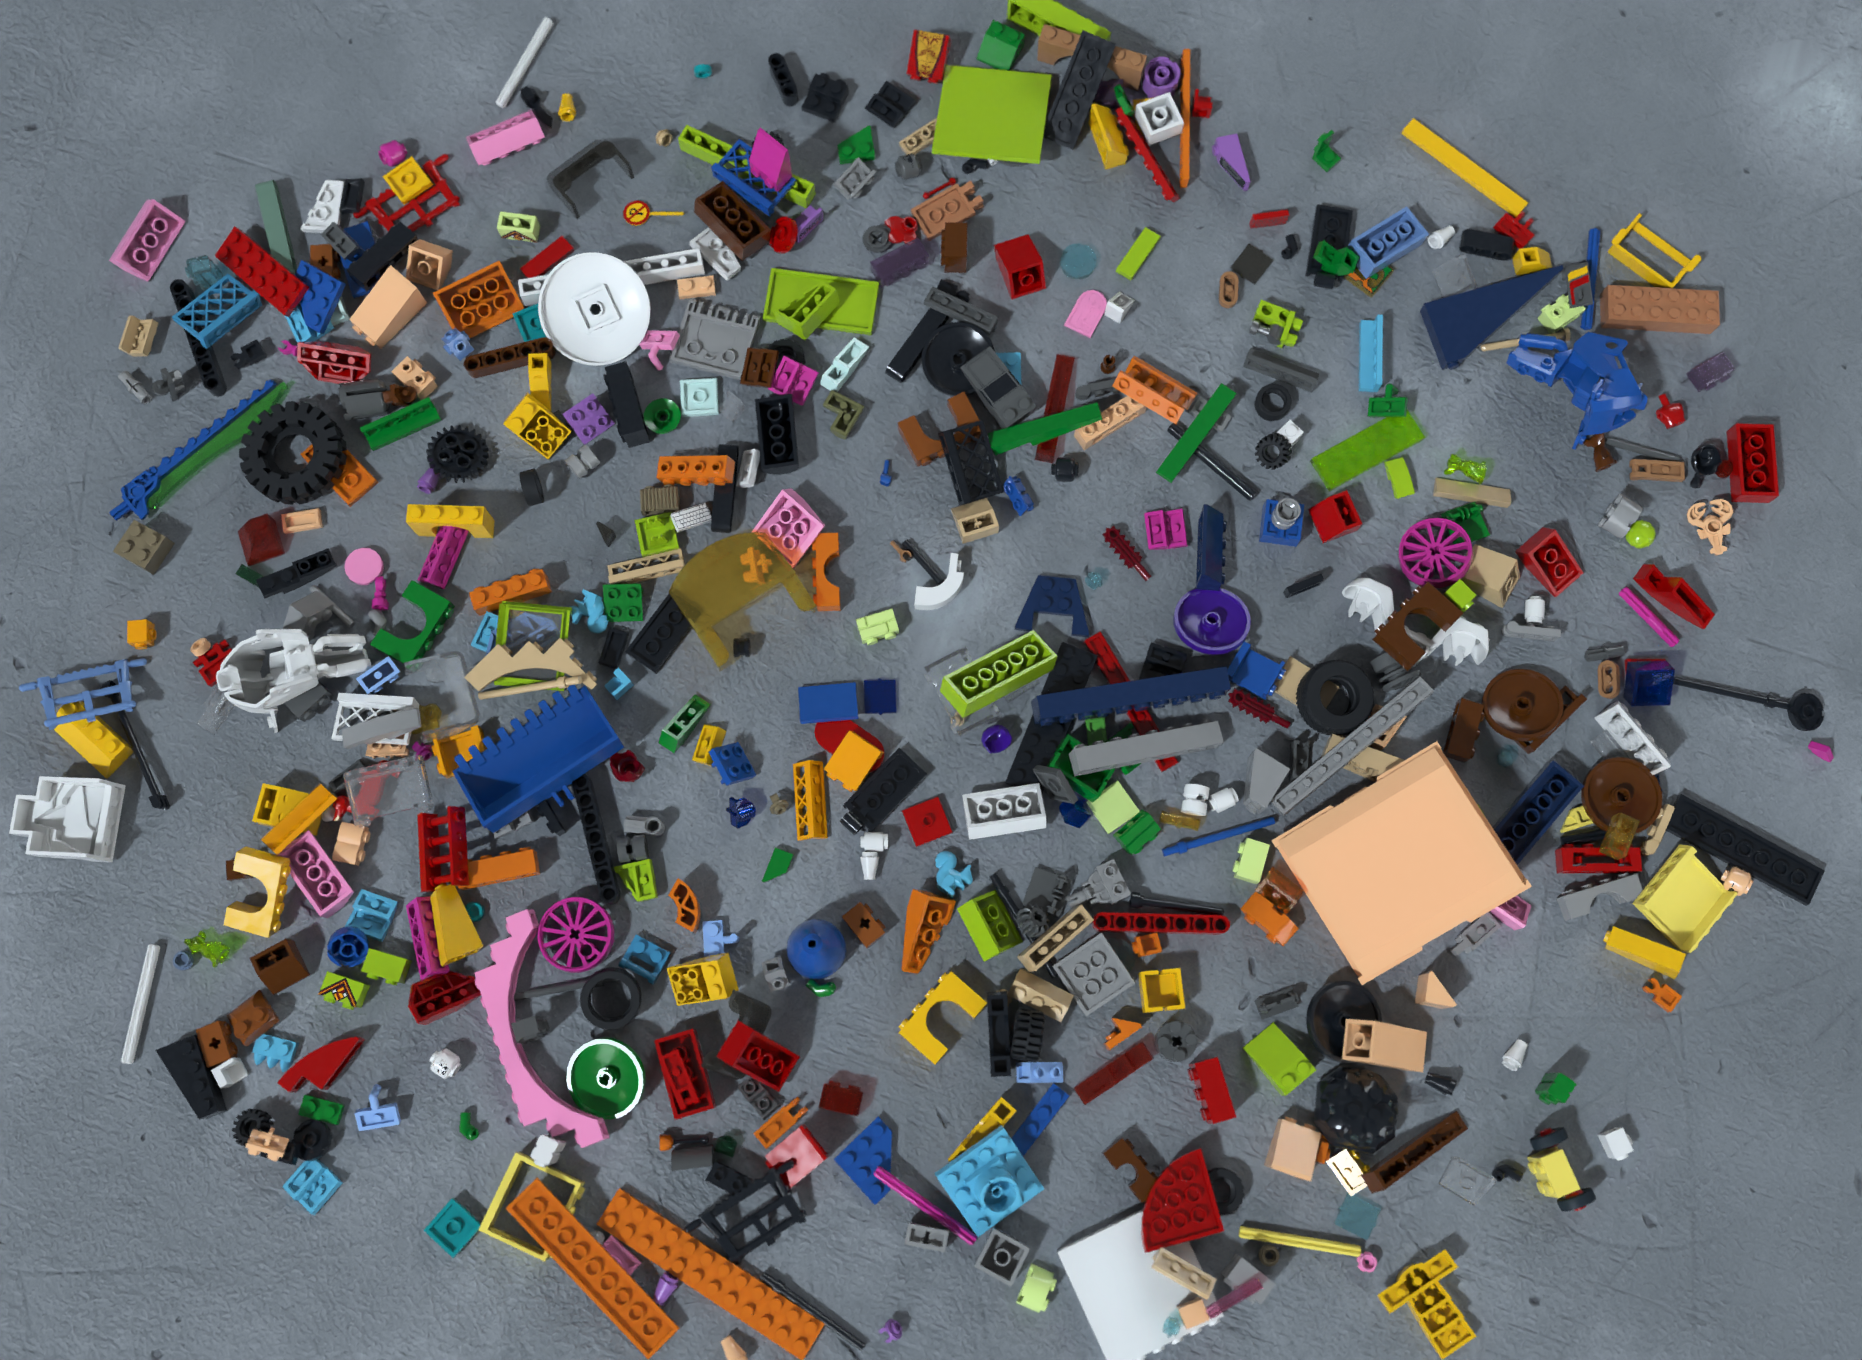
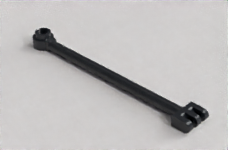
[100,680,170,810]

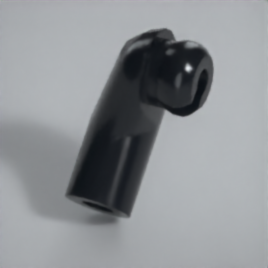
[962,158,987,174]
[1492,1164,1523,1182]

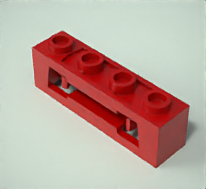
[1555,844,1642,874]

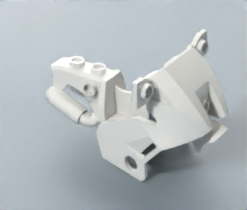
[216,629,371,733]

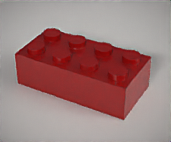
[1727,423,1779,503]
[717,1020,800,1092]
[654,1029,717,1120]

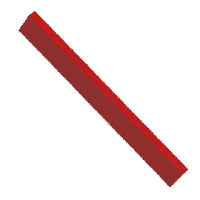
[1084,631,1179,773]

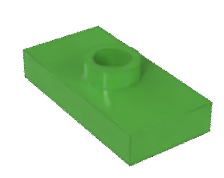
[1085,717,1107,746]

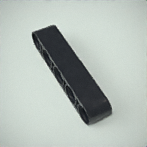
[885,308,950,383]
[711,444,739,533]

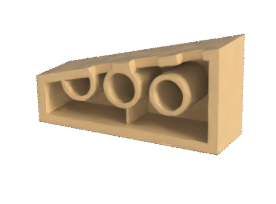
[1320,734,1405,782]

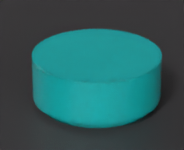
[694,64,712,78]
[465,902,485,922]

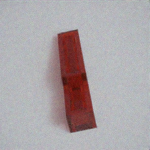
[1035,354,1075,463]

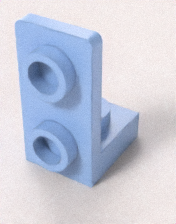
[1016,1062,1063,1083]

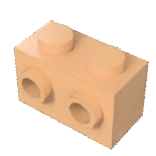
[391,356,438,400]

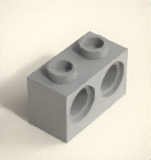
[905,1221,949,1252]

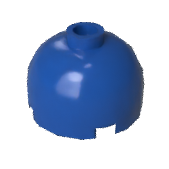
[327,926,369,967]

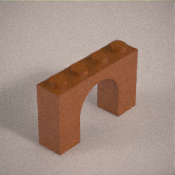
[898,392,981,467]

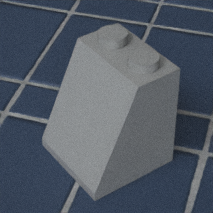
[1243,748,1290,814]

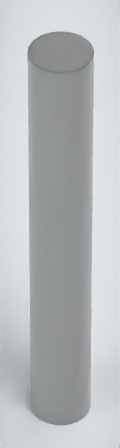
[310,585,355,628]

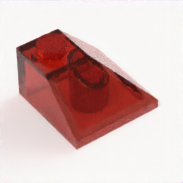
[238,514,285,566]

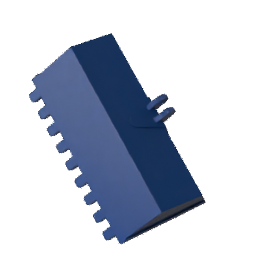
[452,685,624,833]

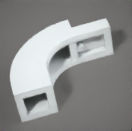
[914,553,964,610]

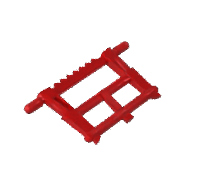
[353,154,460,232]

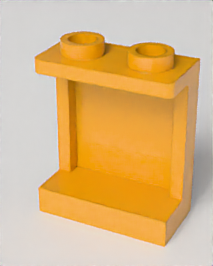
[432,725,487,779]
[824,730,884,792]

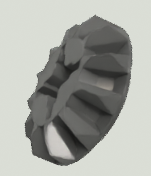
[863,225,891,254]

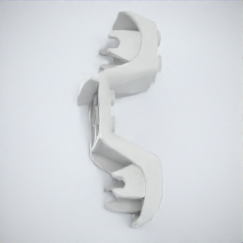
[1342,578,1490,666]

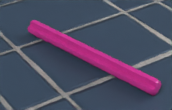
[873,1166,977,1245]

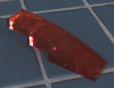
[1074,1041,1154,1105]

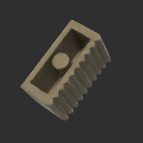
[640,484,681,516]

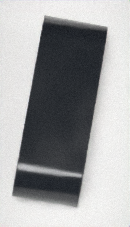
[768,53,798,106]
[1459,229,1515,261]

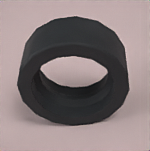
[1254,383,1292,421]
[519,469,544,506]

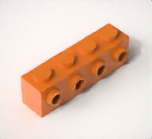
[656,455,735,486]
[469,569,552,616]
[458,847,540,890]

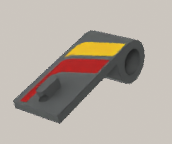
[1561,262,1593,308]

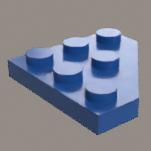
[295,260,346,334]
[834,1116,892,1205]

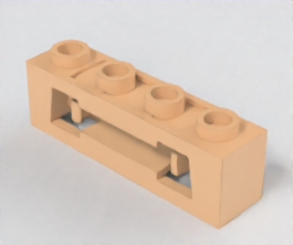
[1074,396,1147,451]

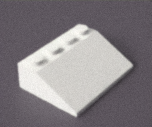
[1595,701,1671,775]

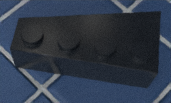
[156,1035,227,1119]

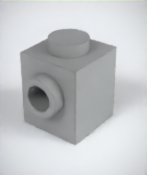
[761,956,790,992]

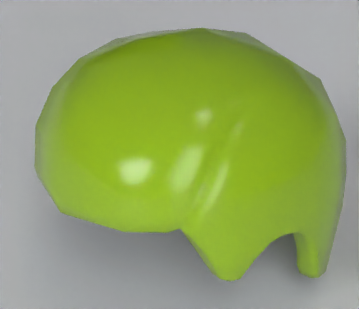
[1625,520,1656,549]

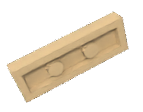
[1151,1247,1217,1300]

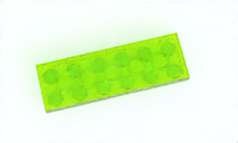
[1310,410,1426,492]

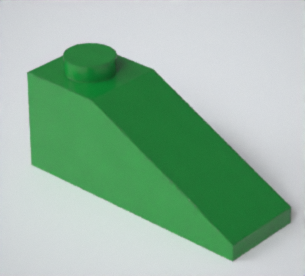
[659,694,711,753]

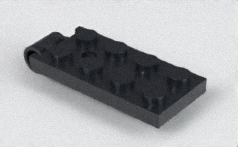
[1305,204,1353,289]
[840,748,927,835]

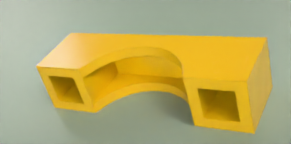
[947,1097,1017,1162]

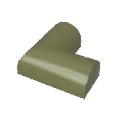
[823,390,864,440]

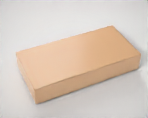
[281,508,323,534]

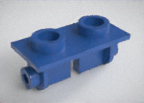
[1003,476,1034,516]

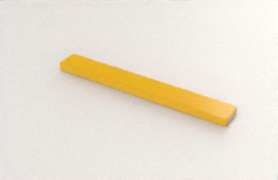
[1401,118,1528,218]

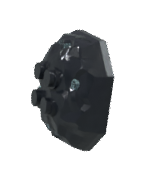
[1314,1066,1398,1155]

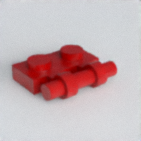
[193,639,233,687]

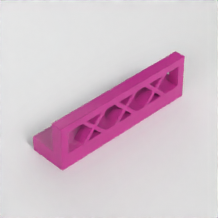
[418,526,469,589]
[406,896,450,980]

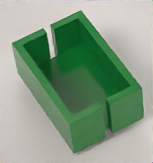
[1046,734,1116,803]

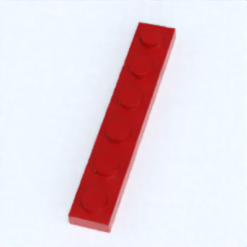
[1115,107,1180,203]

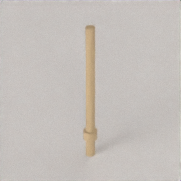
[478,676,582,700]

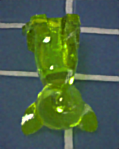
[1444,454,1487,484]
[184,931,231,968]

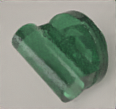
[714,1135,737,1158]

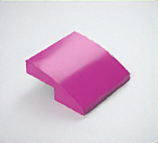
[768,356,819,406]
[1144,509,1188,550]

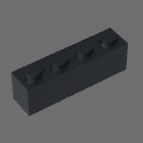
[347,221,418,292]

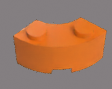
[668,878,701,934]
[1241,891,1298,946]

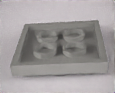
[1053,933,1136,1016]

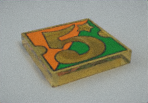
[1343,265,1394,298]

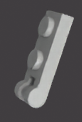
[1501,621,1561,642]

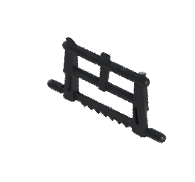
[684,1160,807,1265]

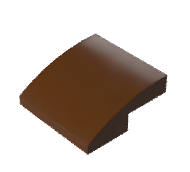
[740,347,779,388]

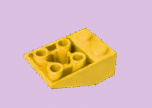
[503,392,571,459]
[252,783,322,836]
[667,953,739,1006]

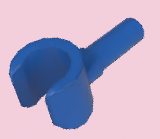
[880,460,892,487]

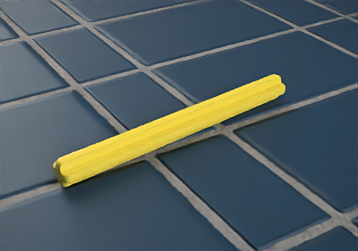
[1239,1226,1361,1257]

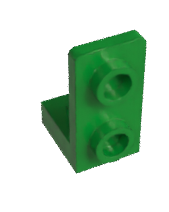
[1312,130,1341,172]

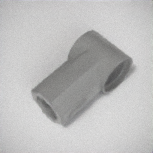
[624,815,665,837]

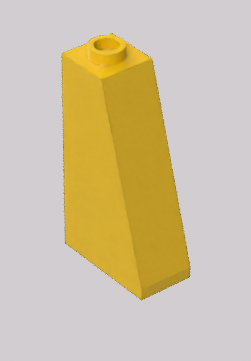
[430,883,483,966]
[1603,926,1686,979]

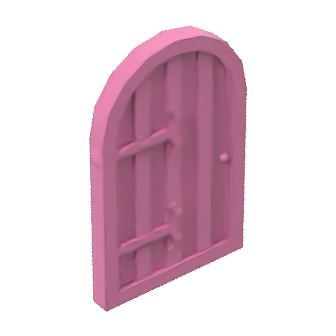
[1064,290,1107,338]

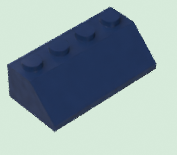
[1196,504,1227,591]

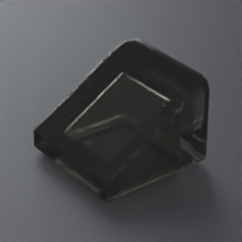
[596,522,616,547]

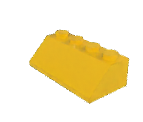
[54,701,133,779]

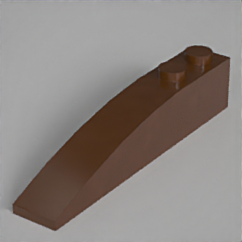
[1361,1111,1468,1193]

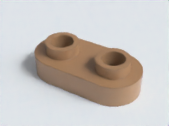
[1219,271,1239,308]
[1598,660,1620,699]

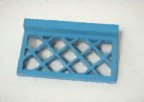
[172,274,262,349]

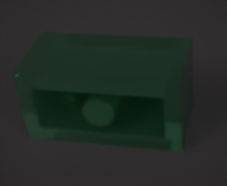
[235,564,264,588]

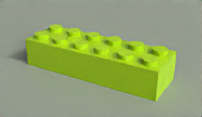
[1007,0,1111,41]
[940,630,1057,718]

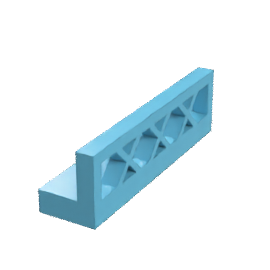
[1359,314,1383,392]

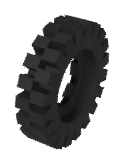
[239,401,347,505]

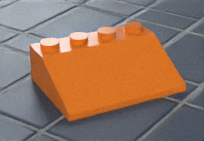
[433,261,525,338]

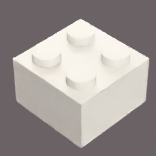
[1134,92,1184,146]

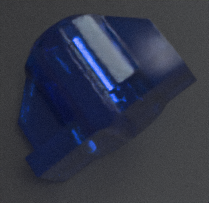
[726,797,756,829]

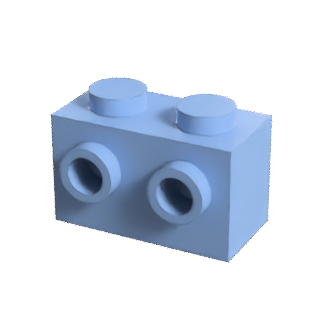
[356,656,400,695]

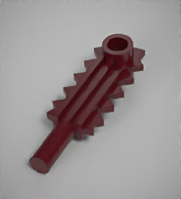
[1102,525,1152,581]
[1228,688,1291,729]

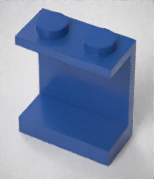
[1227,641,1287,700]

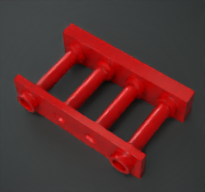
[417,806,469,892]

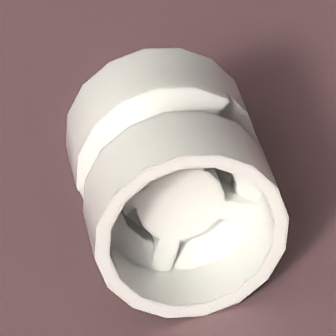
[1181,784,1210,816]

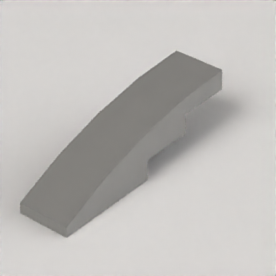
[342,708,422,749]

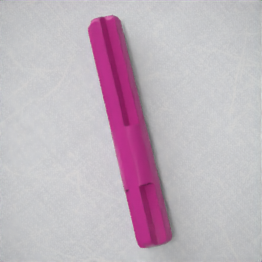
[1619,587,1680,647]

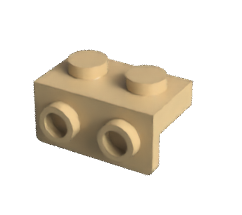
[119,315,158,357]

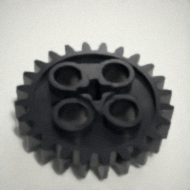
[426,425,489,483]

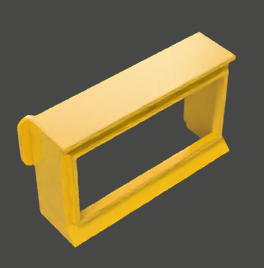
[1607,213,1701,288]

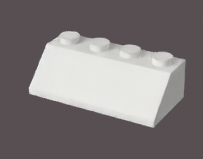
[962,783,1046,840]

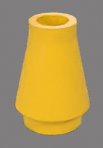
[558,93,576,122]

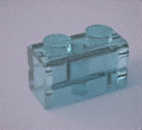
[185,255,224,292]

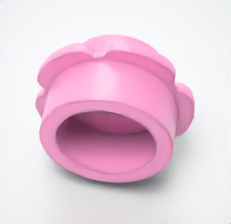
[1357,1251,1377,1273]

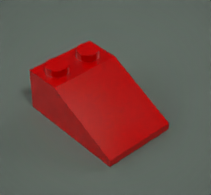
[1515,527,1583,597]

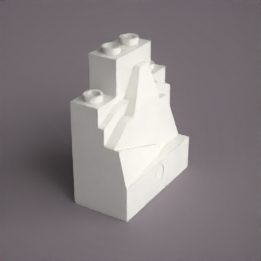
[9,776,126,862]

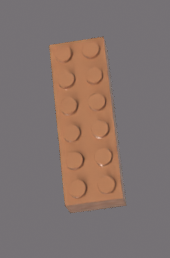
[1600,285,1720,334]

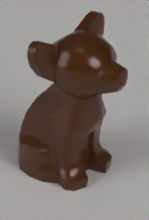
[1583,433,1618,472]

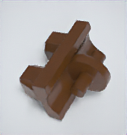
[382,384,417,407]

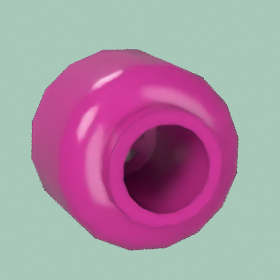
[378,140,407,167]

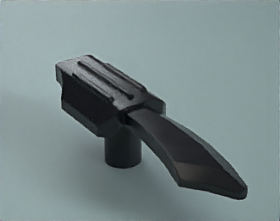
[520,86,553,128]

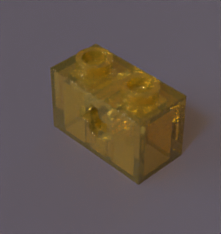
[1599,813,1640,860]

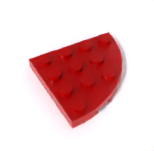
[1141,1148,1224,1253]

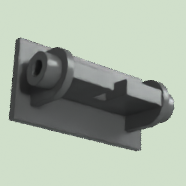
[1254,987,1299,1020]

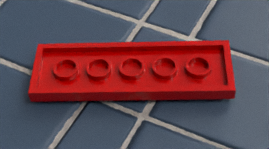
[215,226,309,317]

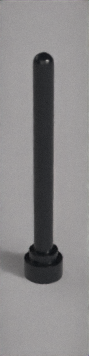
[1130,892,1225,915]

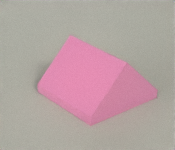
[1489,896,1531,930]

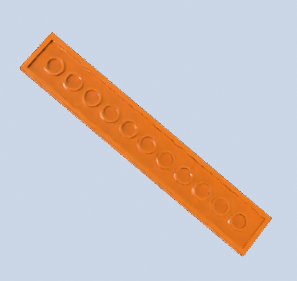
[596,1188,825,1360]

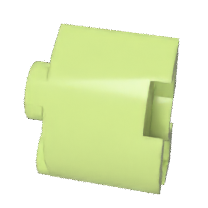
[1016,1263,1057,1313]

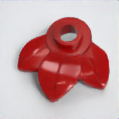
[884,216,918,246]

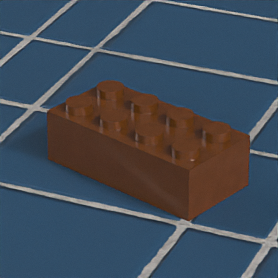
[694,181,771,261]

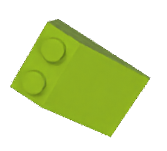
[1243,1023,1316,1096]

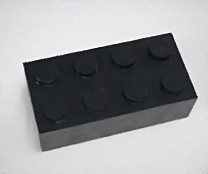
[603,361,650,448]

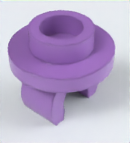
[879,1319,902,1343]

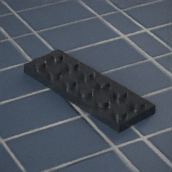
[1043,30,1117,150]

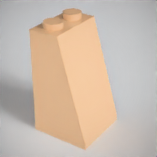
[349,266,427,349]
[1342,1019,1427,1072]

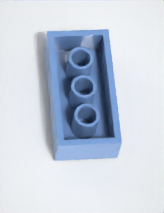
[1347,206,1429,279]

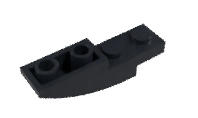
[256,548,336,599]

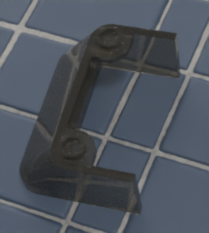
[547,139,634,219]

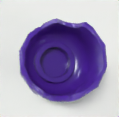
[981,724,1012,753]

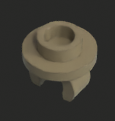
[770,793,789,815]

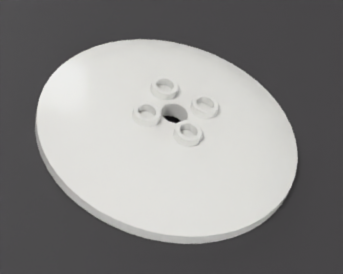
[538,252,651,366]

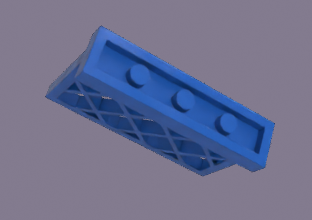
[711,139,796,217]

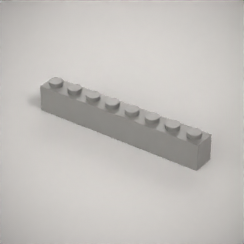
[1069,720,1224,776]

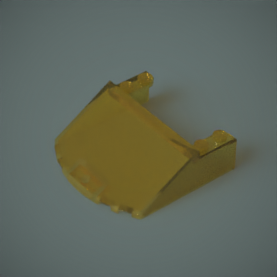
[669,532,817,671]

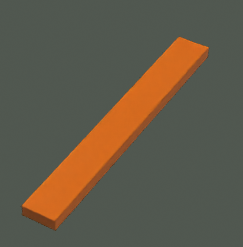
[1180,49,1190,188]

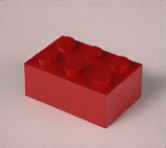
[1187,1057,1236,1124]

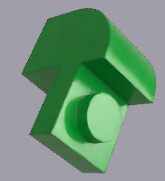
[1313,240,1359,275]

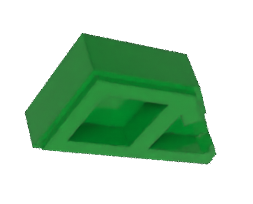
[1114,84,1135,117]

